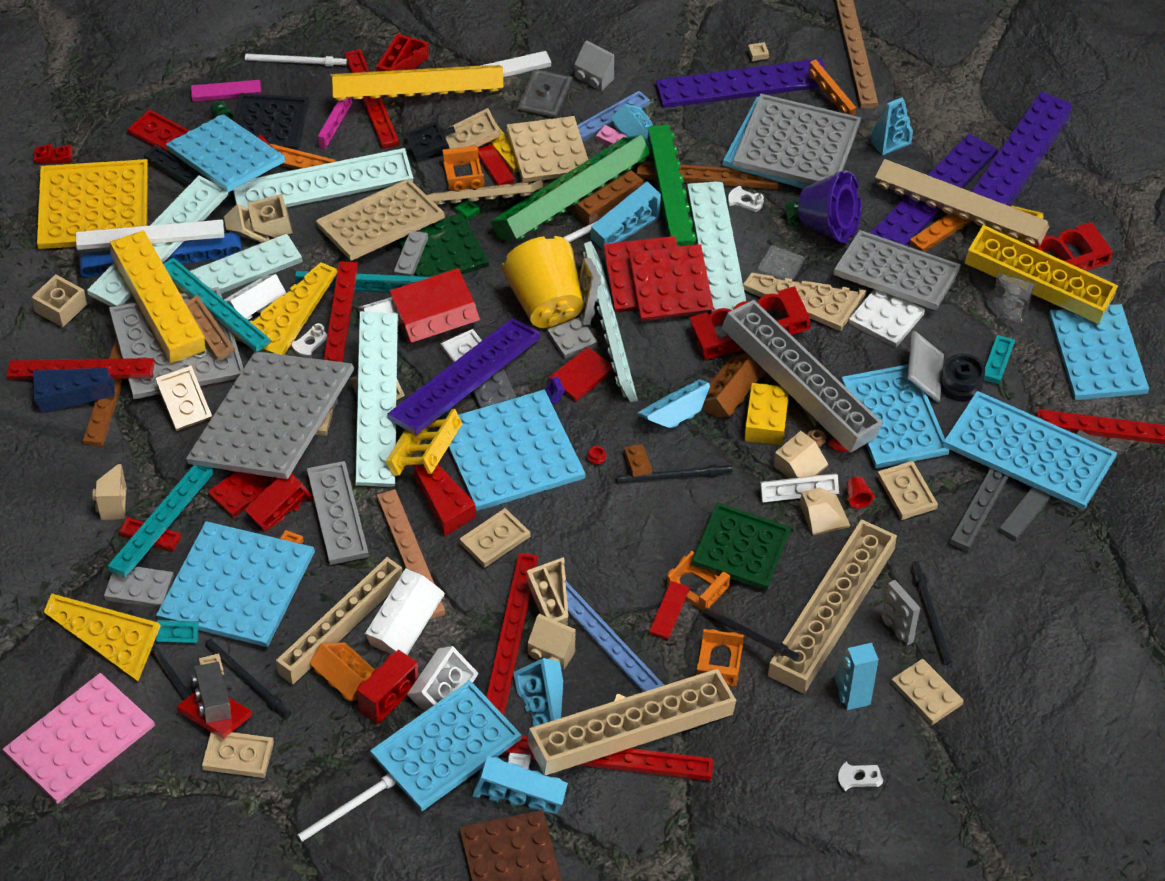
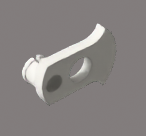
[728,186,764,212]
[292,323,327,358]
[838,761,883,792]

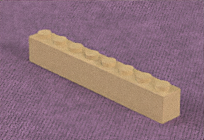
[276,557,402,685]

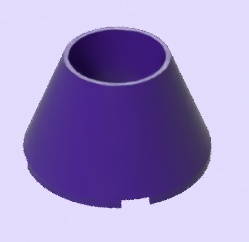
[798,171,861,243]

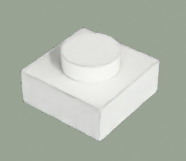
[508,753,531,770]

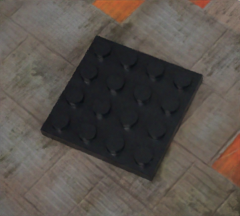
[234,93,309,151]

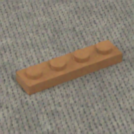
[186,295,236,360]

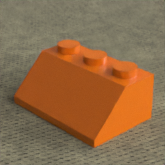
[310,642,375,701]

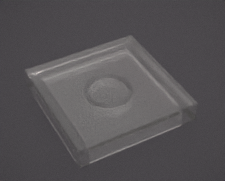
[757,245,805,282]

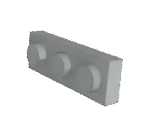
[394,231,428,276]

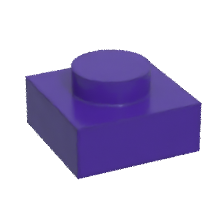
[545,377,565,404]

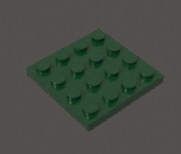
[397,213,489,277]
[692,502,791,591]

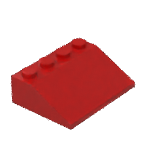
[389,268,480,344]

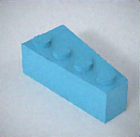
[591,182,661,250]
[834,643,879,710]
[472,756,568,814]

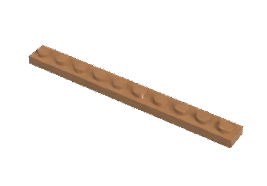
[835,0,878,109]

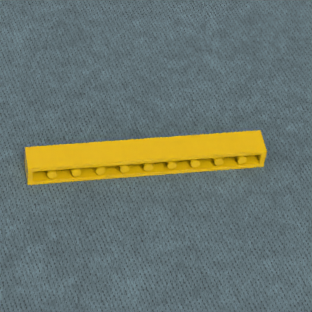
[330,65,503,100]

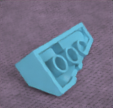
[871,97,913,155]
[514,658,563,727]

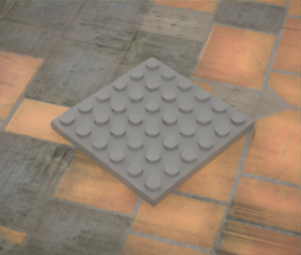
[733,94,861,184]
[109,287,244,399]

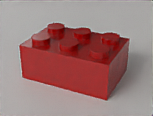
[357,649,418,725]

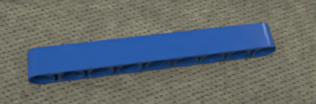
[79,233,242,278]

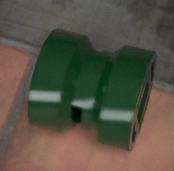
[211,101,234,120]
[783,201,802,226]

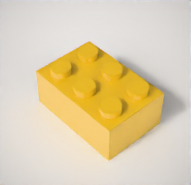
[745,383,789,446]

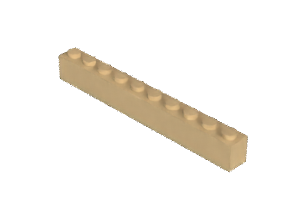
[875,159,1049,246]

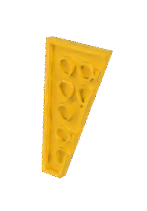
[234,263,338,355]
[44,594,161,681]

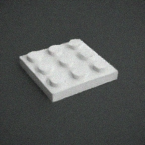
[848,289,925,348]

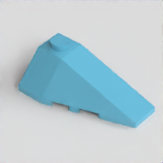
[611,104,653,150]

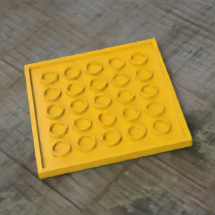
[37,159,148,249]

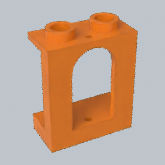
[443,145,484,191]
[666,551,730,612]
[696,629,744,687]

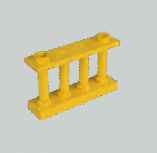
[385,409,462,476]

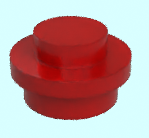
[587,446,606,464]

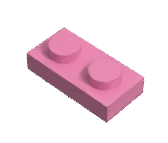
[596,125,628,146]

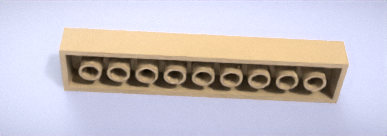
[768,519,897,694]
[527,669,736,776]

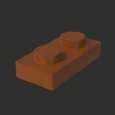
[624,444,652,477]

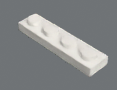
[760,474,839,502]

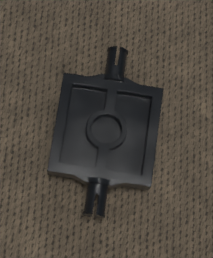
[398,120,456,161]

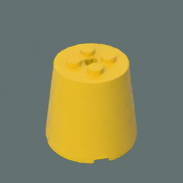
[502,236,584,328]

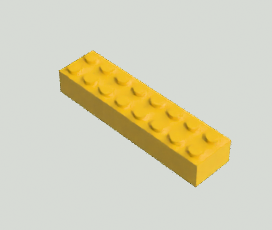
[965,225,1118,324]
[110,230,205,364]

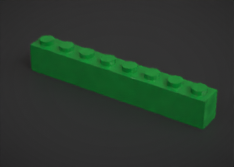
[647,124,696,247]

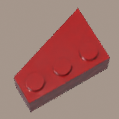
[376,34,429,72]
[245,473,314,532]

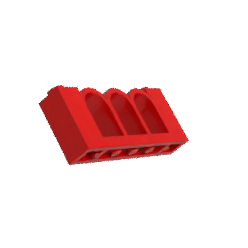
[1006,222,1113,294]
[690,286,811,360]

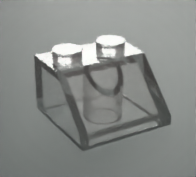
[992,274,1034,323]

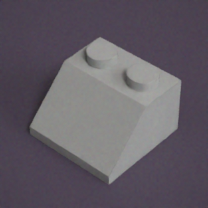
[574,41,614,91]

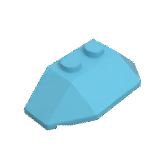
[638,379,710,428]

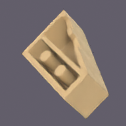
[526,557,568,626]

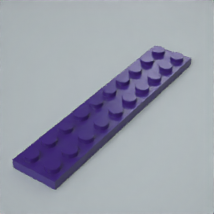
[656,58,826,108]
[870,134,998,249]
[387,318,540,435]

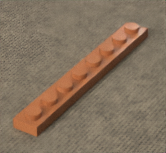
[377,489,445,620]

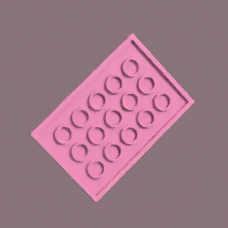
[3,673,155,804]

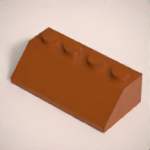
[566,170,643,226]
[701,352,765,418]

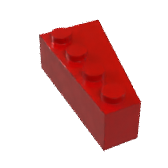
[413,464,476,537]

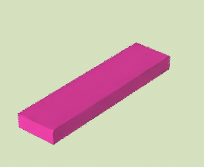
[191,80,261,102]
[318,97,352,150]

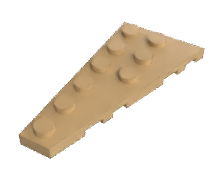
[427,180,543,205]
[743,273,866,331]

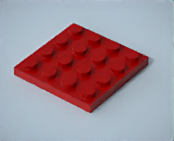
[603,236,677,312]
[629,244,714,321]

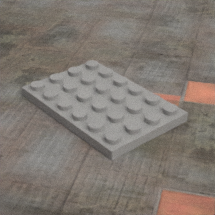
[833,230,961,310]

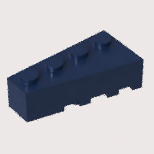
[33,368,115,413]

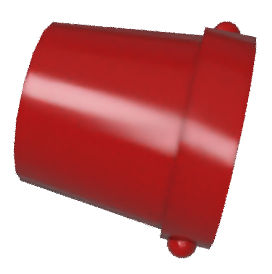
[846,476,875,509]

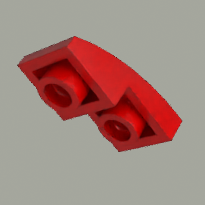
[34,144,73,164]

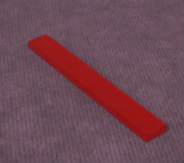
[344,49,399,149]

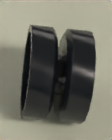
[941,353,985,402]

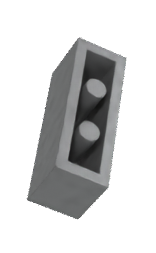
[191,662,231,723]

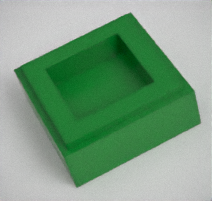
[455,199,480,221]

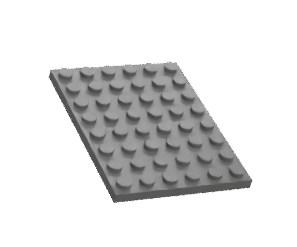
[186,352,354,479]

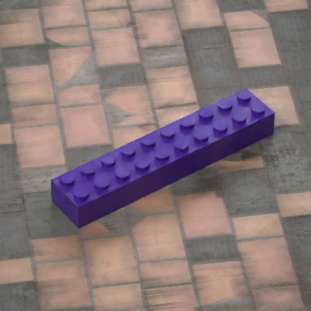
[971,91,1072,206]

